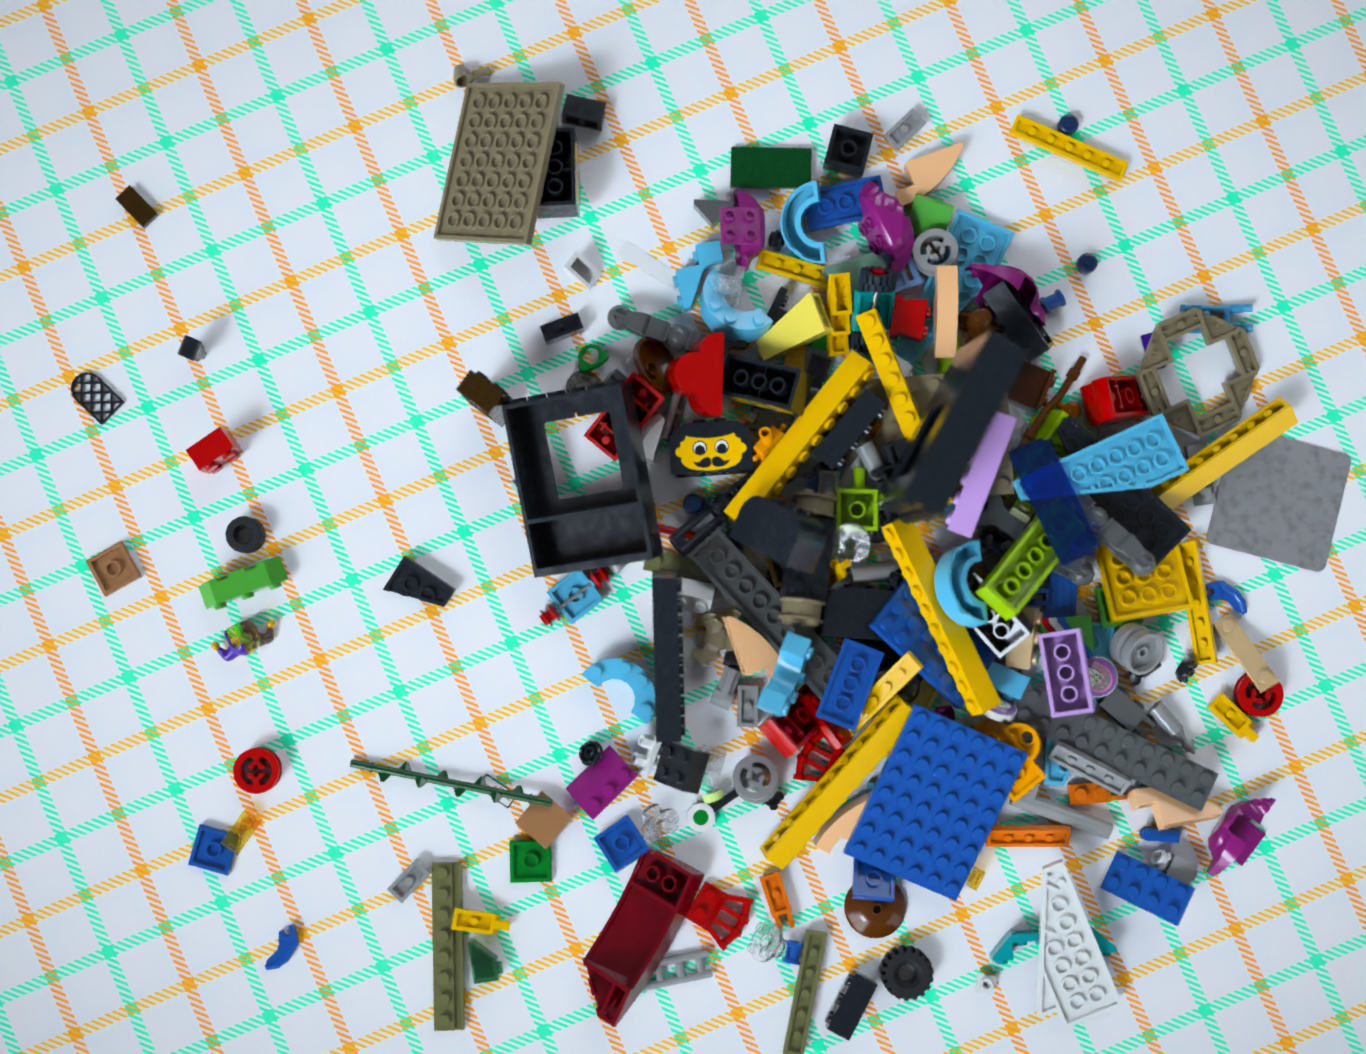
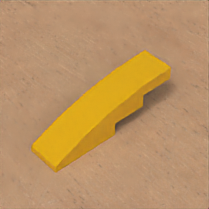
[826,272,852,356]

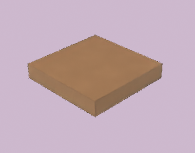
[86,541,143,597]
[515,791,574,850]

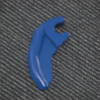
[1205,581,1247,614]
[265,924,299,970]

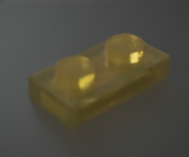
[220,808,263,855]

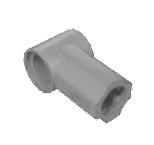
[709,666,741,710]

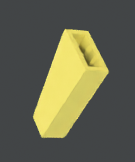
[757,292,833,361]

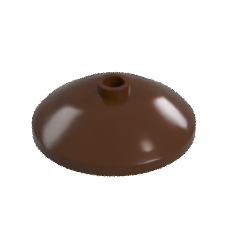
[633,337,674,394]
[844,883,906,938]

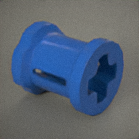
[1039,289,1066,314]
[782,940,804,965]

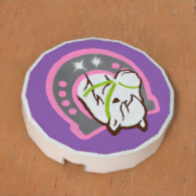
[1087,656,1118,698]
[983,693,1017,722]

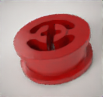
[1233,673,1284,717]
[233,747,282,794]

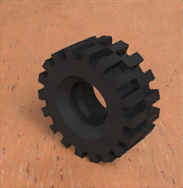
[880,945,934,1001]

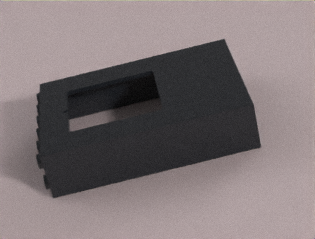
[876,331,1029,524]
[501,379,663,578]

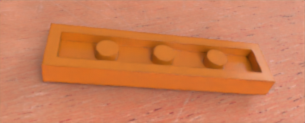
[985,825,1071,847]

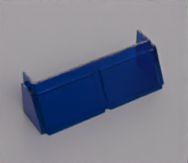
[1008,438,1103,566]

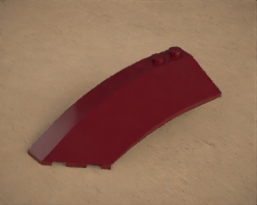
[582,847,705,1027]

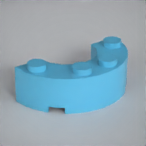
[780,180,828,263]
[700,269,773,343]
[934,540,988,628]
[756,631,814,717]
[581,658,655,724]

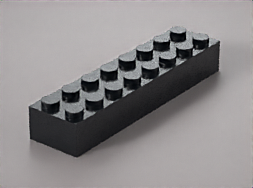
[652,569,685,742]

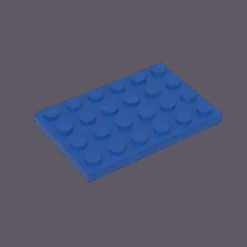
[869,578,997,709]

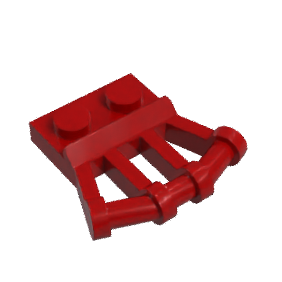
[793,728,846,782]
[685,881,754,951]

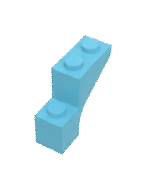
[672,240,723,313]

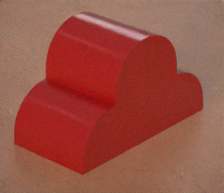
[665,332,724,418]
[583,371,667,462]
[1079,375,1150,428]
[758,684,820,758]

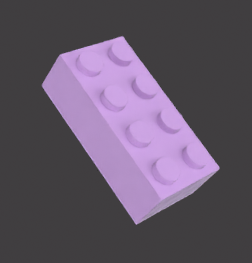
[1038,628,1096,718]

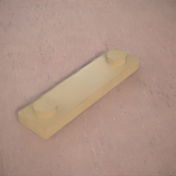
[1212,613,1279,693]

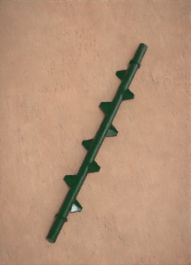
[350,759,553,807]

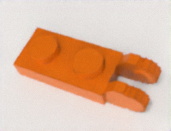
[1067,782,1127,805]
[759,871,795,932]

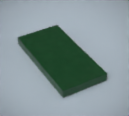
[730,147,812,189]

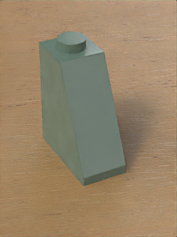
[821,252,886,300]

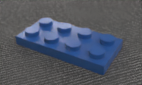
[805,175,884,232]
[815,638,884,731]
[1100,850,1196,927]

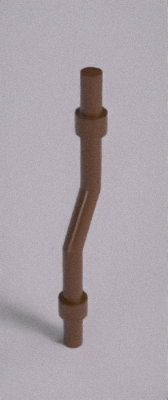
[1016,356,1087,454]

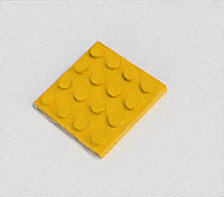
[1092,542,1194,623]

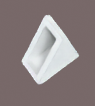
[563,250,602,290]

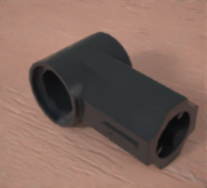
[177,335,207,362]

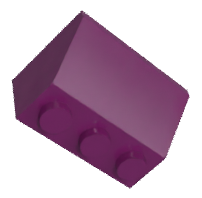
[565,745,638,820]

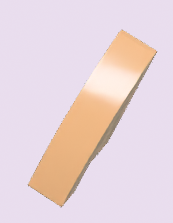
[893,142,964,209]
[932,265,958,358]
[722,615,779,680]
[1127,787,1223,831]
[813,792,871,854]

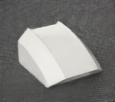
[641,412,665,464]

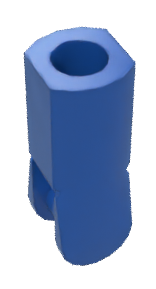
[1139,827,1180,843]

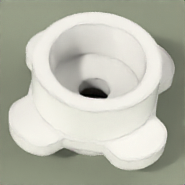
[1150,849,1172,871]
[974,973,997,996]

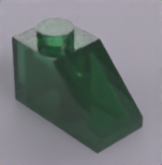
[468,939,504,984]

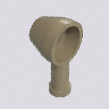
[453,64,491,88]

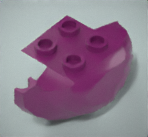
[858,180,914,274]
[719,188,765,272]
[964,263,1046,326]
[1206,798,1276,877]

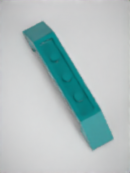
[989,926,1117,964]

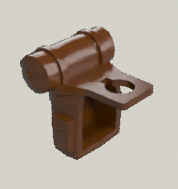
[958,308,1008,345]

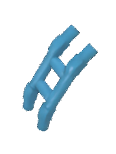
[1180,304,1254,334]

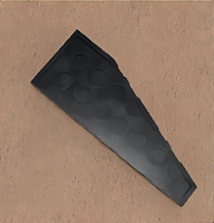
[1055,414,1192,567]

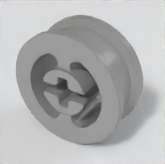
[913,228,958,277]
[733,755,779,804]

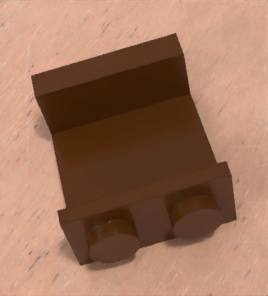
[1008,361,1057,410]

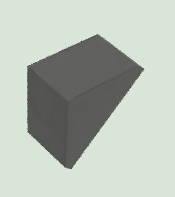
[693,199,734,229]

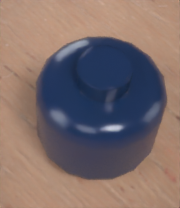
[1057,114,1079,136]
[1076,253,1098,275]
[683,494,703,514]

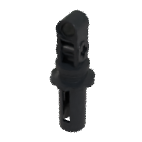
[668,472,754,556]

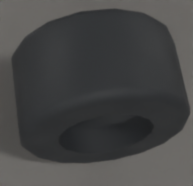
[225,516,266,554]

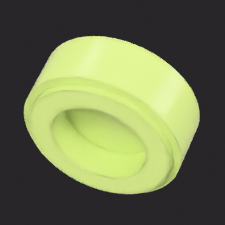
[702,789,724,803]

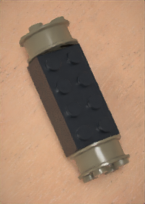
[777,489,838,628]

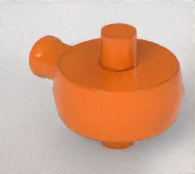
[1056,401,1081,419]

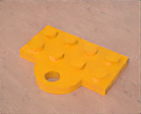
[973,717,1047,803]

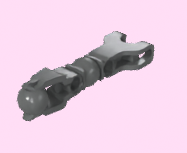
[607,305,750,370]
[1041,456,1156,576]
[975,495,1095,586]

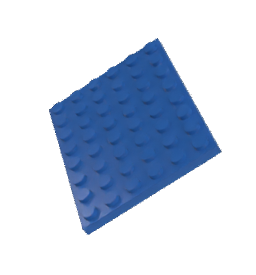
[843,703,1028,901]

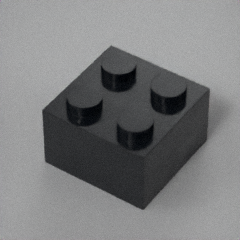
[822,123,873,178]
[653,742,710,794]

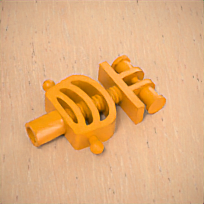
[752,423,787,465]

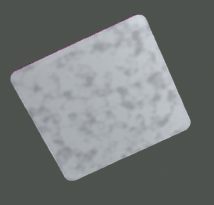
[1206,437,1351,572]

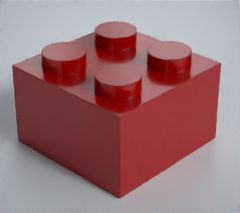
[186,427,243,474]

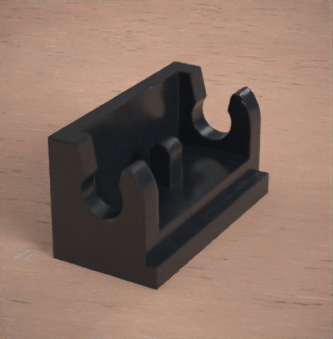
[562,94,606,131]
[540,312,585,345]

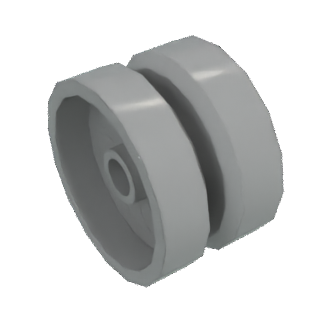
[1109,622,1164,675]

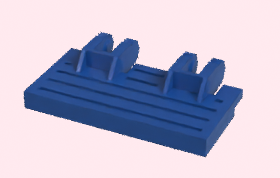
[1026,543,1079,618]

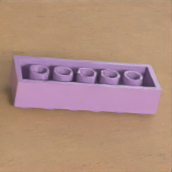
[945,411,1018,538]

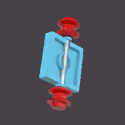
[539,567,611,626]

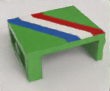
[1038,615,1095,657]

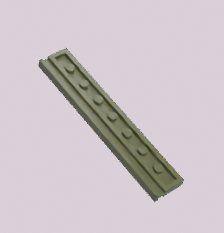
[431,862,465,1031]

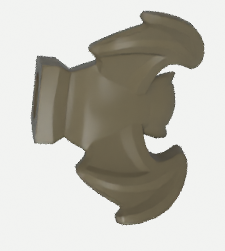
[692,613,733,665]

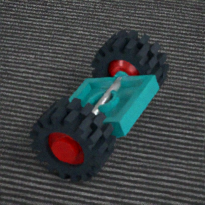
[850,266,897,354]

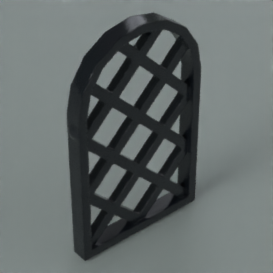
[71,372,125,426]

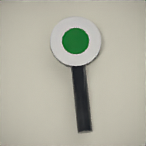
[686,789,739,832]

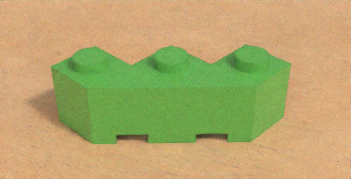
[198,556,288,610]

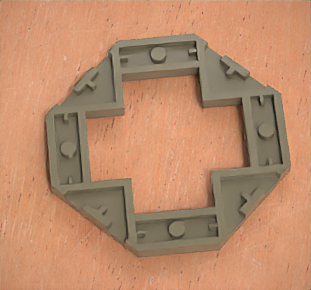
[1135,308,1260,437]

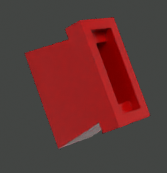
[889,295,931,343]

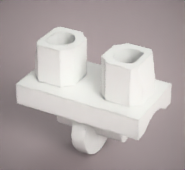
[631,732,663,774]

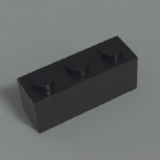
[824,970,878,1041]

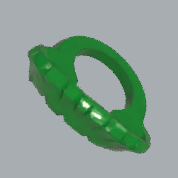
[578,344,609,372]

